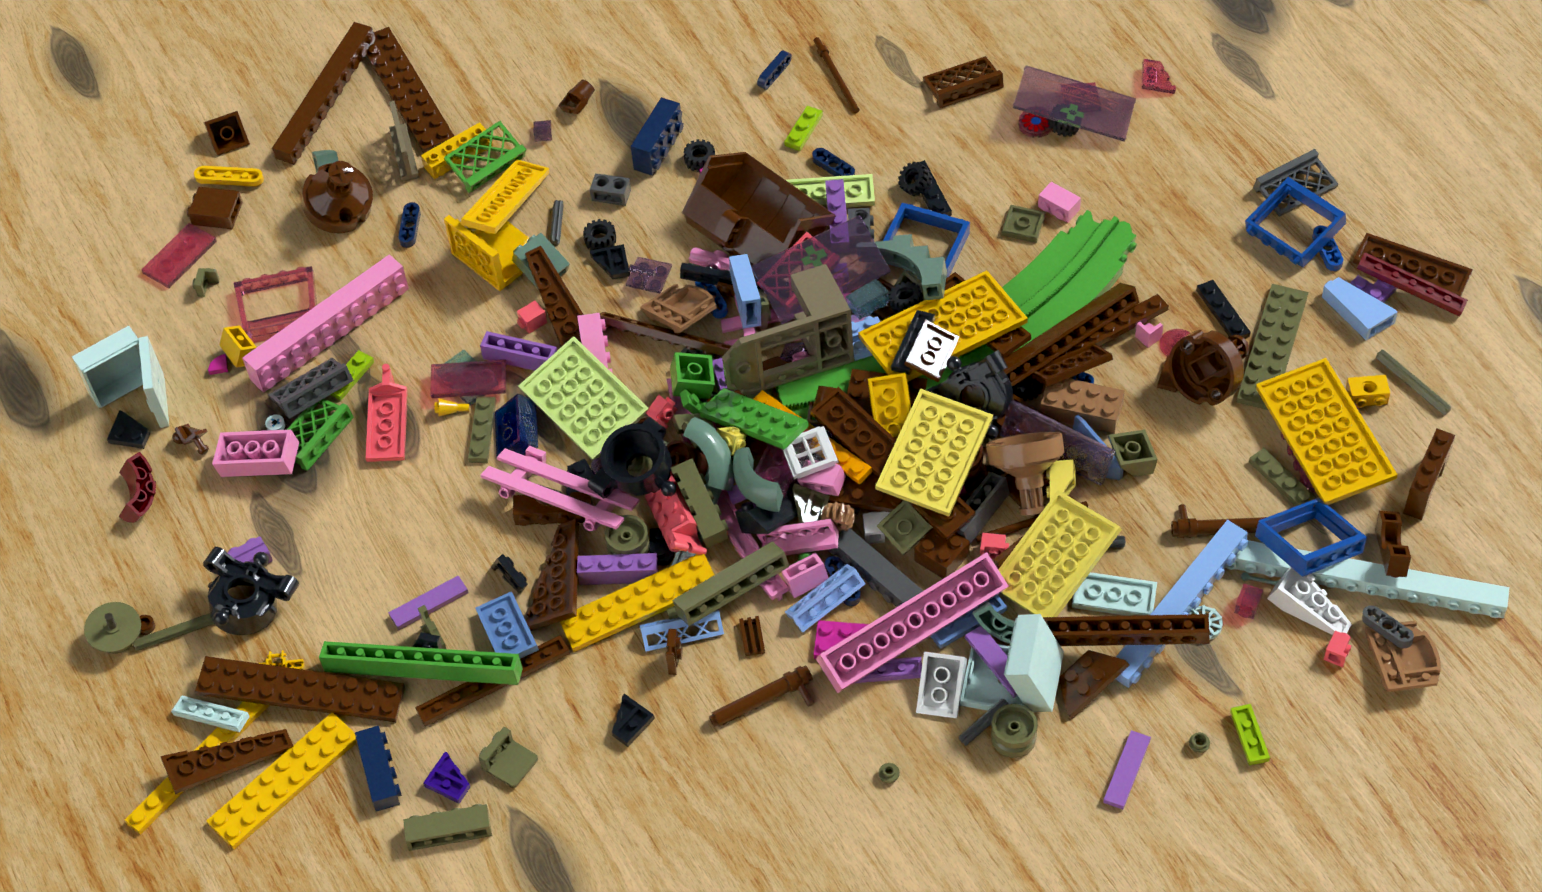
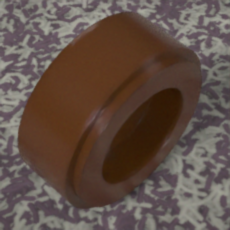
[139,615,156,635]

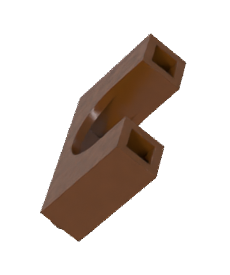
[1403,428,1455,520]

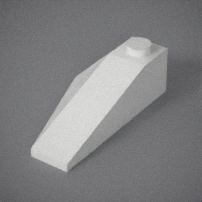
[1267,567,1352,635]

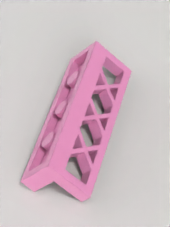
[756,519,839,555]

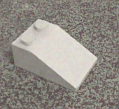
[916,652,967,719]

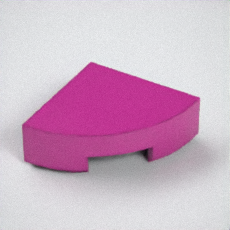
[208,354,228,375]

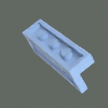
[785,564,865,632]
[639,609,724,652]

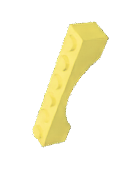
[1046,460,1076,506]

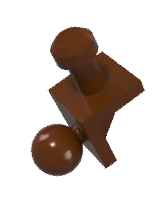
[172,424,209,455]

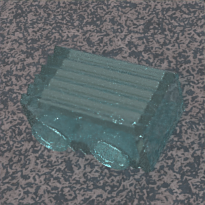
[845,279,890,320]

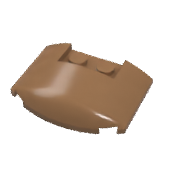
[640,284,717,333]
[1365,621,1441,692]

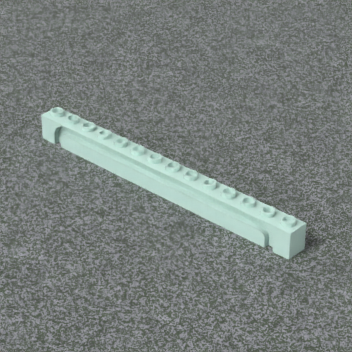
[1226,540,1510,618]

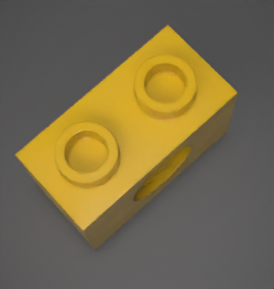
[1345,375,1390,408]

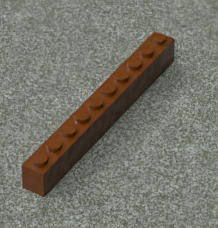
[272,22,375,165]
[1003,283,1140,386]

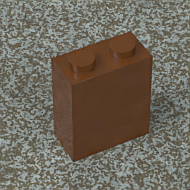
[187,187,243,229]

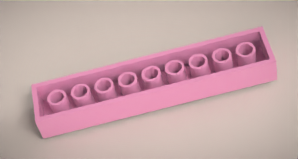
[243,254,409,393]
[816,552,1009,693]

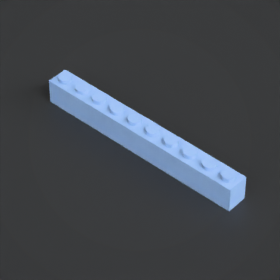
[1115,520,1248,688]

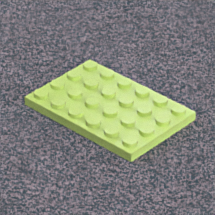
[518,336,649,462]

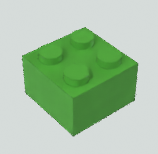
[670,352,715,399]

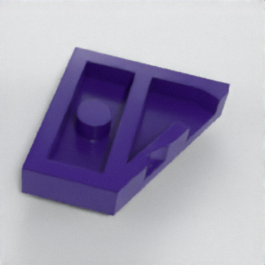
[423,752,470,804]

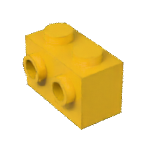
[219,325,257,367]

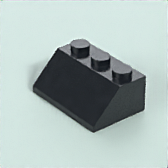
[735,487,798,534]

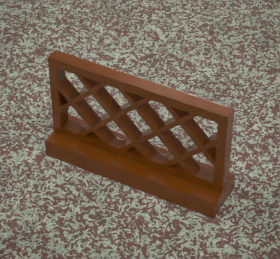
[923,56,1004,108]

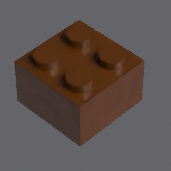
[914,528,970,579]

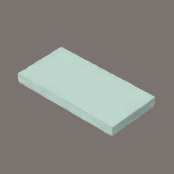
[1072,572,1157,616]

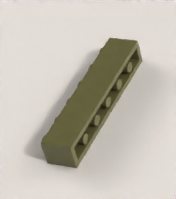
[672,541,789,626]

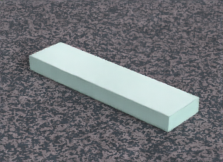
[171,696,250,732]

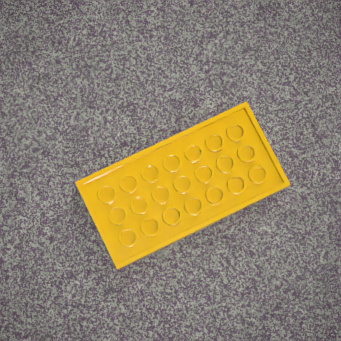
[858,270,1028,382]
[1256,358,1398,505]

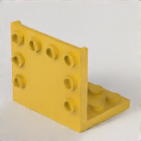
[444,215,529,291]

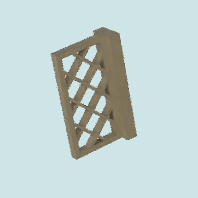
[389,101,419,182]

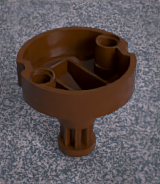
[302,161,373,234]
[1168,330,1249,406]

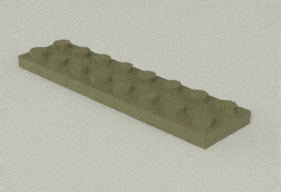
[1236,284,1309,410]

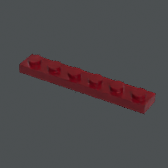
[1357,252,1468,317]

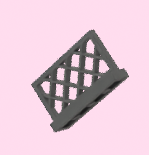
[1253,149,1338,217]
[269,358,354,418]

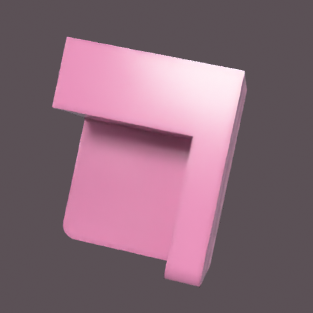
[1135,322,1163,348]

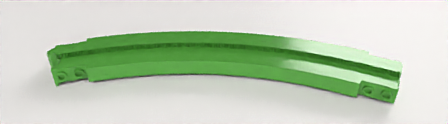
[776,210,1137,435]

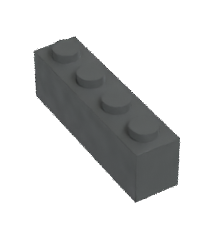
[956,472,1010,544]

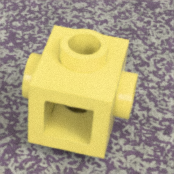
[717,427,747,456]

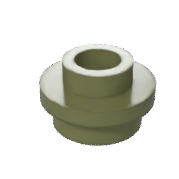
[1189,732,1210,753]
[879,763,900,783]

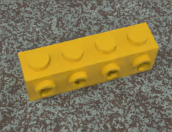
[421,122,493,179]

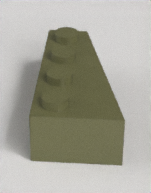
[671,459,729,548]

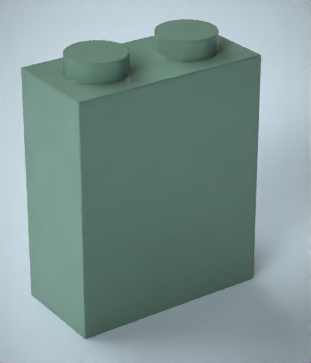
[512,233,570,289]

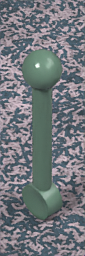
[1241,572,1279,585]

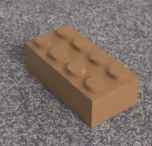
[1040,378,1125,434]

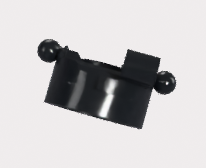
[926,350,1013,440]
[588,417,676,499]
[203,547,299,635]

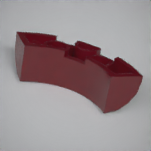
[119,452,156,523]

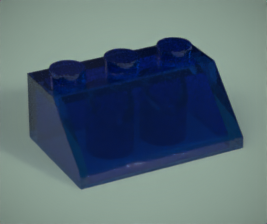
[494,394,538,458]

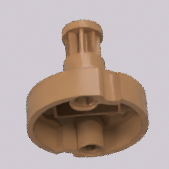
[986,432,1064,517]

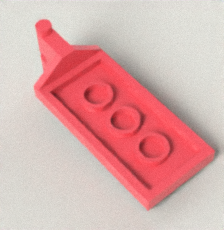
[366,364,408,462]
[645,471,707,555]

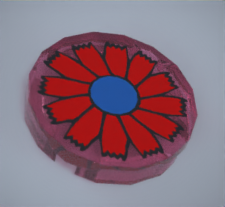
[1018,108,1052,138]

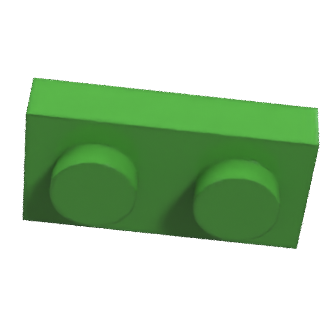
[680,389,706,414]

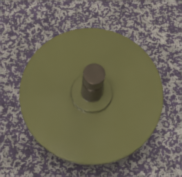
[84,602,141,654]

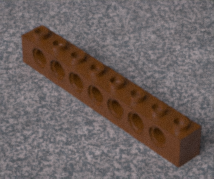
[1043,614,1210,646]

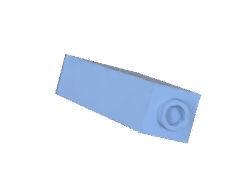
[729,254,761,329]
[1322,277,1398,340]

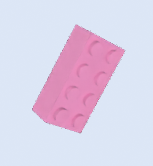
[212,430,299,477]

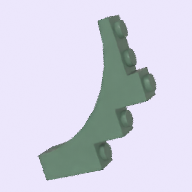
[856,234,947,300]

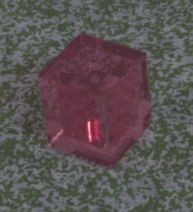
[1234,583,1263,619]

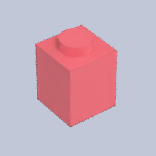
[517,301,547,334]

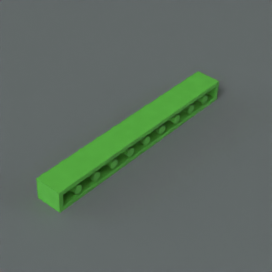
[319,641,523,685]

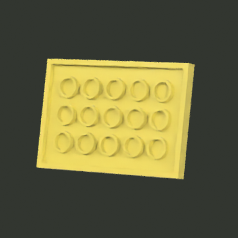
[875,389,993,517]
[998,490,1122,618]

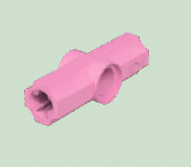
[689,247,730,271]

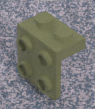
[479,727,538,788]

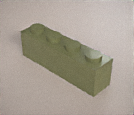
[403,804,492,851]

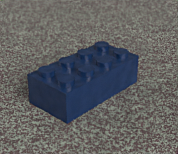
[631,97,684,176]

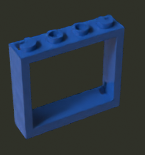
[1245,177,1346,268]
[883,203,970,278]
[1255,498,1367,577]

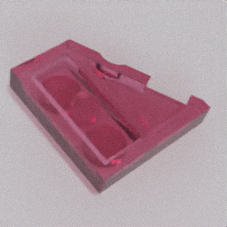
[1142,59,1176,94]

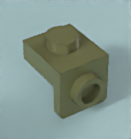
[192,268,220,297]

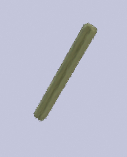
[1376,349,1451,415]
[133,613,214,651]

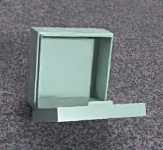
[72,326,169,428]
[960,614,1064,712]

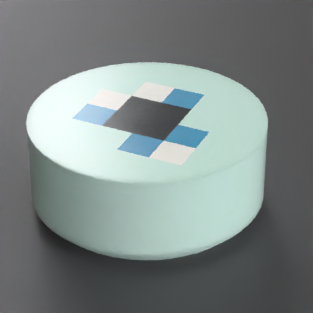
[265,415,285,430]

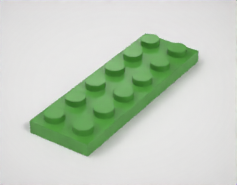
[699,388,809,449]

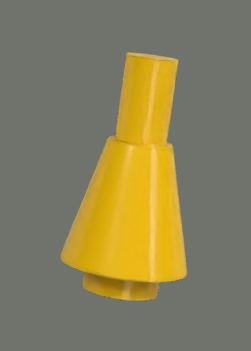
[434,398,469,417]

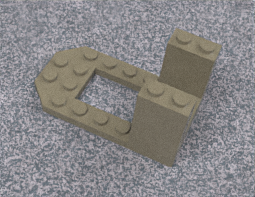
[722,264,854,395]

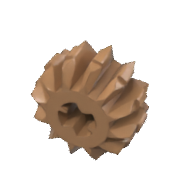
[821,502,855,532]

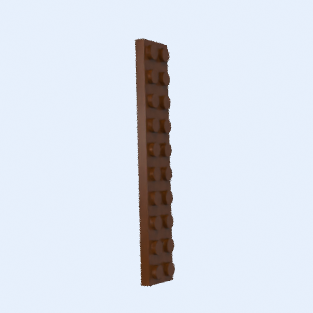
[366,27,454,154]
[810,387,976,540]
[195,656,405,723]

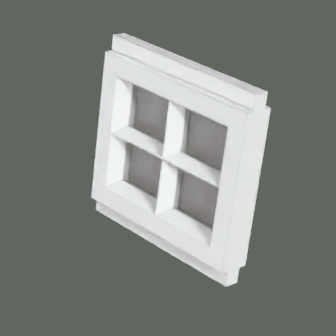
[783,426,839,479]

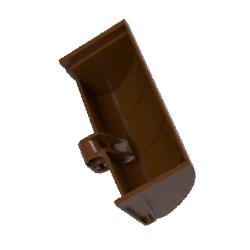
[682,152,836,280]

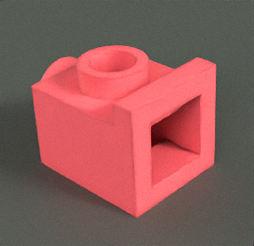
[646,395,678,429]
[980,533,1009,559]
[1324,630,1352,667]

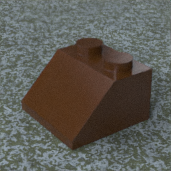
[203,111,250,155]

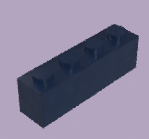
[355,725,402,812]

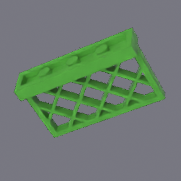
[444,121,527,193]
[287,399,354,471]

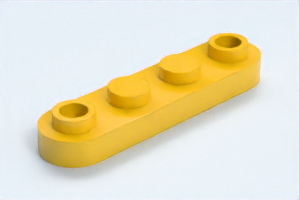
[194,166,264,186]

